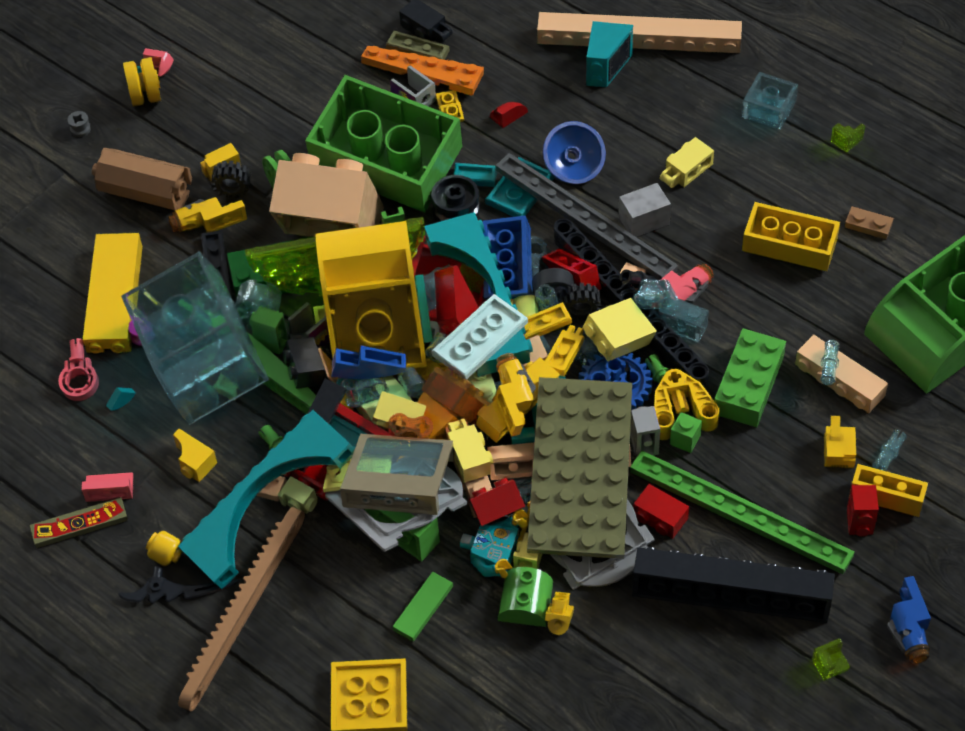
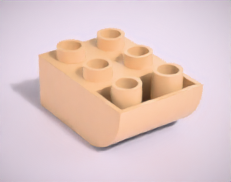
[269,153,384,238]

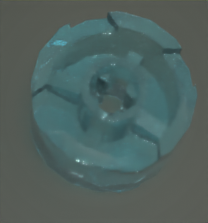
[233,279,282,330]

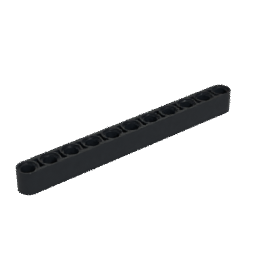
[554,219,709,389]

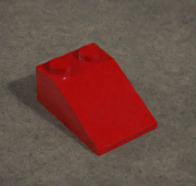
[434,265,479,338]

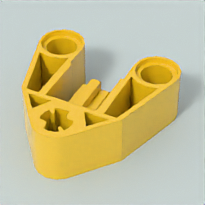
[654,369,719,440]

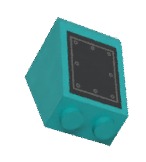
[586,21,633,87]

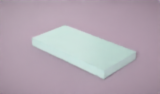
[431,294,528,380]

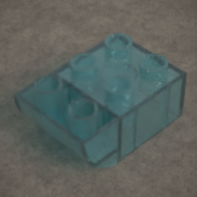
[121,251,269,424]

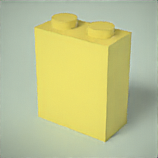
[583,298,656,361]

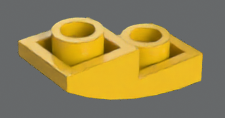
[436,90,464,122]

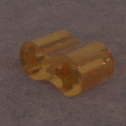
[388,413,433,439]

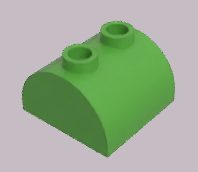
[498,567,553,627]

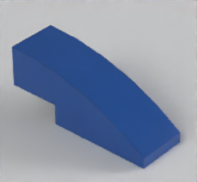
[332,346,406,379]

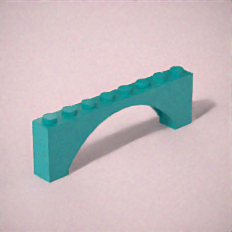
[424,212,533,377]
[178,410,355,589]

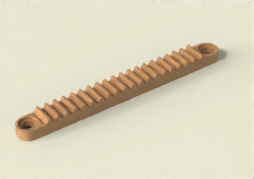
[178,507,305,711]

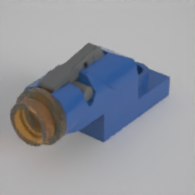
[887,576,931,664]

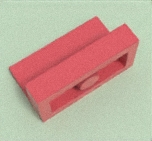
[82,472,133,502]

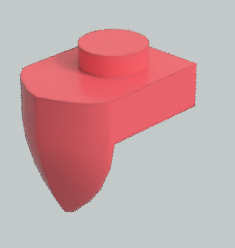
[143,48,174,77]

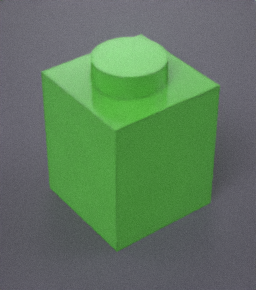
[670,412,702,453]

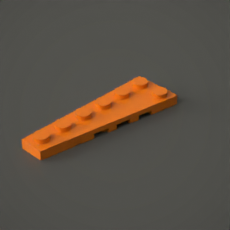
[361,46,484,96]

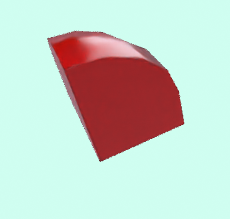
[490,102,528,128]

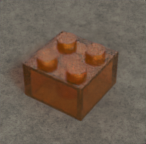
[421,367,490,425]

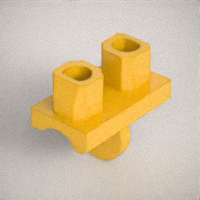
[545,592,574,635]

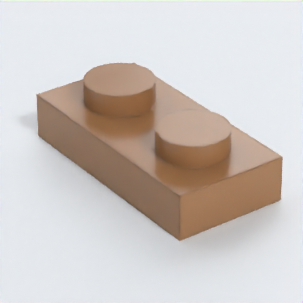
[845,207,894,240]

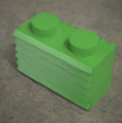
[249,306,288,354]

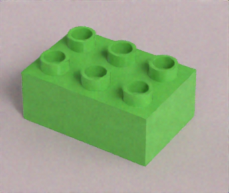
[305,75,462,213]

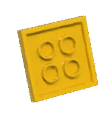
[331,659,407,731]

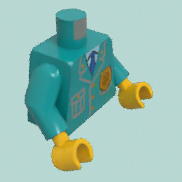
[460,509,529,578]

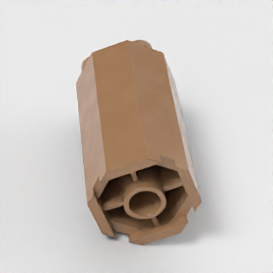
[92,148,192,210]

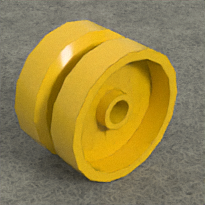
[123,57,161,107]

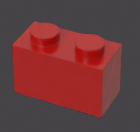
[468,477,525,526]
[633,484,689,539]
[847,485,879,536]

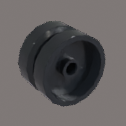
[431,175,480,222]

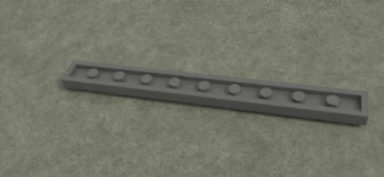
[495,153,678,280]

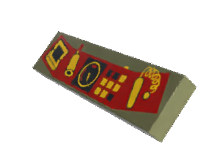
[30,497,128,548]

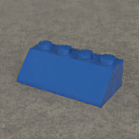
[483,215,533,300]

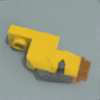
[168,197,247,232]
[495,353,536,437]

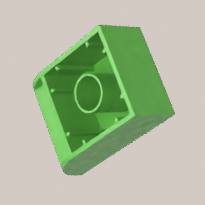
[864,235,965,394]

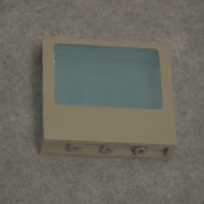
[340,434,455,515]

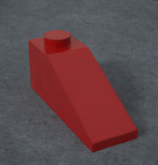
[542,248,601,290]

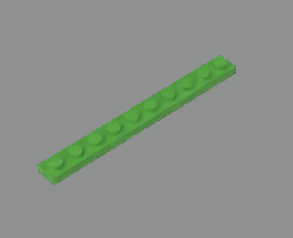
[630,450,854,574]

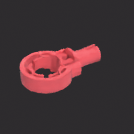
[58,338,99,401]

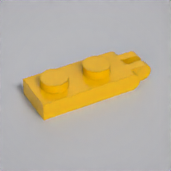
[545,325,584,377]

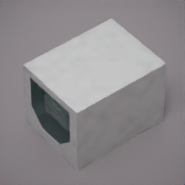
[619,183,671,237]

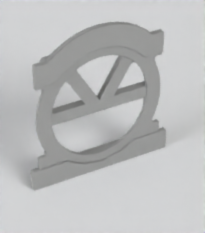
[325,458,467,552]
[521,499,655,590]

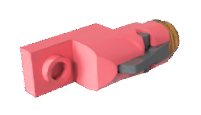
[641,264,714,310]

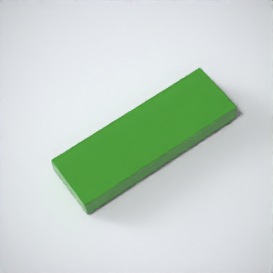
[393,572,453,642]

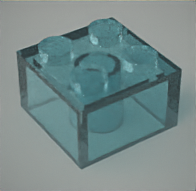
[742,72,798,130]

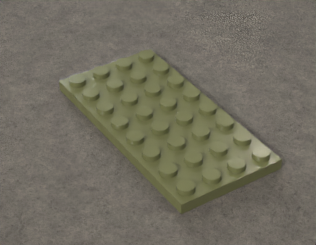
[527,377,632,559]

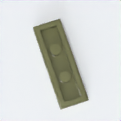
[386,31,450,60]

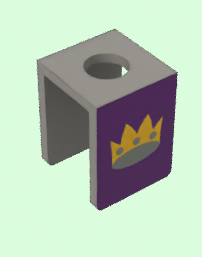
[390,66,436,107]

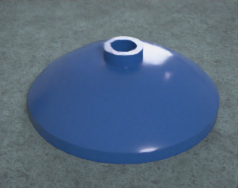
[543,121,606,184]

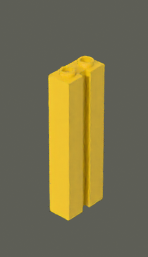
[83,233,143,353]

